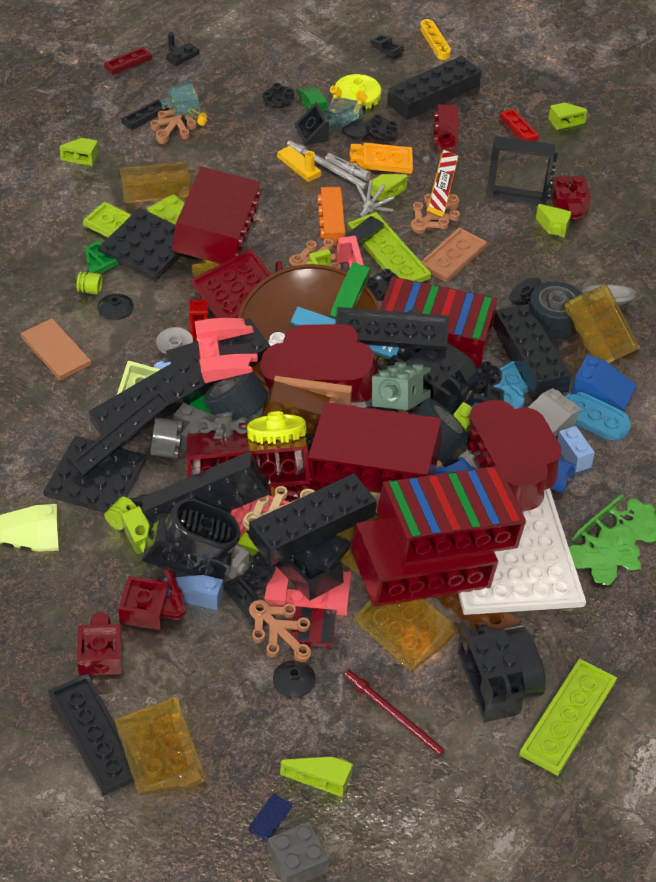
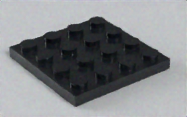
[98,207,182,280]
[43,435,147,513]

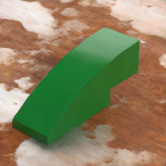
[296,86,327,112]
[330,261,370,319]

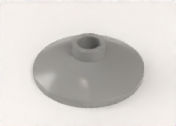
[156,327,193,354]

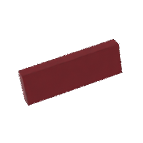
[104,47,152,75]

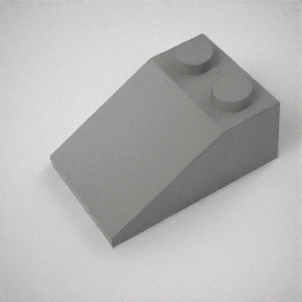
[528,388,582,437]

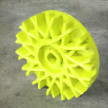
[335,74,381,111]
[247,411,307,444]

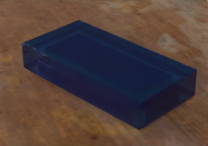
[249,793,292,842]

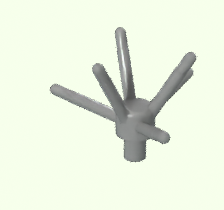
[356,180,395,217]

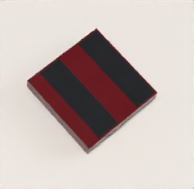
[291,606,336,648]

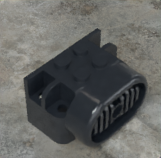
[391,342,479,414]
[142,498,241,580]
[457,623,546,723]

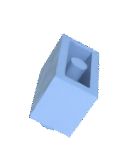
[557,426,595,473]

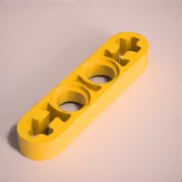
[420,19,451,60]

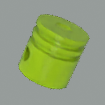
[76,271,103,295]
[105,496,137,530]

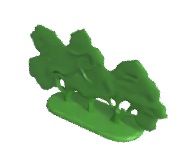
[569,494,656,585]

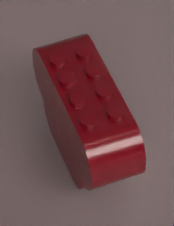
[260,324,379,402]
[467,400,562,512]

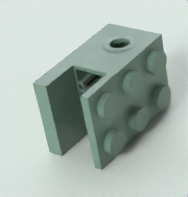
[372,362,431,410]

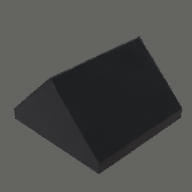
[295,102,329,145]

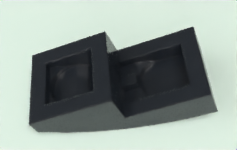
[370,34,405,57]

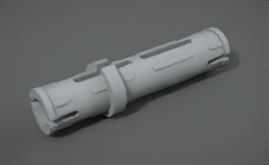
[325,153,371,181]

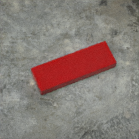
[499,108,539,141]

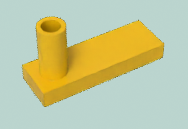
[277,146,321,182]

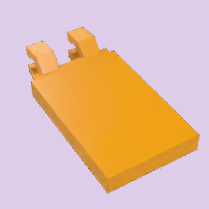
[349,143,413,174]

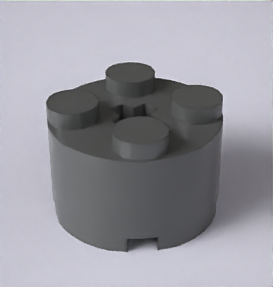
[150,418,182,459]

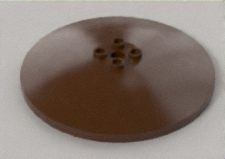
[238,264,381,387]

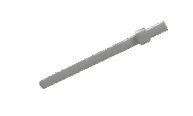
[287,140,368,190]

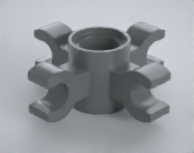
[200,412,247,439]

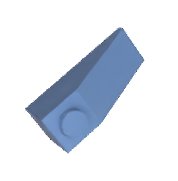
[164,575,224,610]

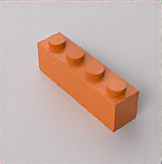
[317,187,345,246]

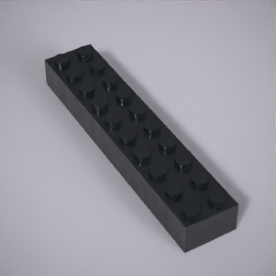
[89,318,270,438]

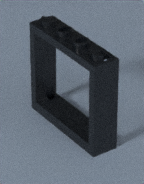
[486,136,558,206]

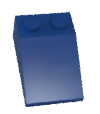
[572,354,637,412]

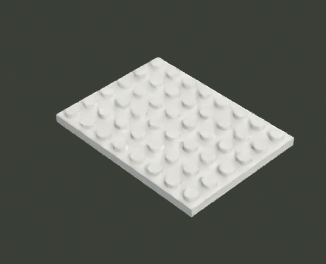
[458,488,586,615]

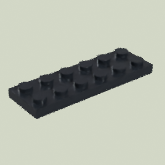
[335,307,449,351]
[48,674,143,797]

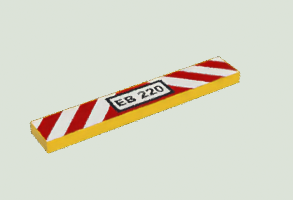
[427,150,458,217]

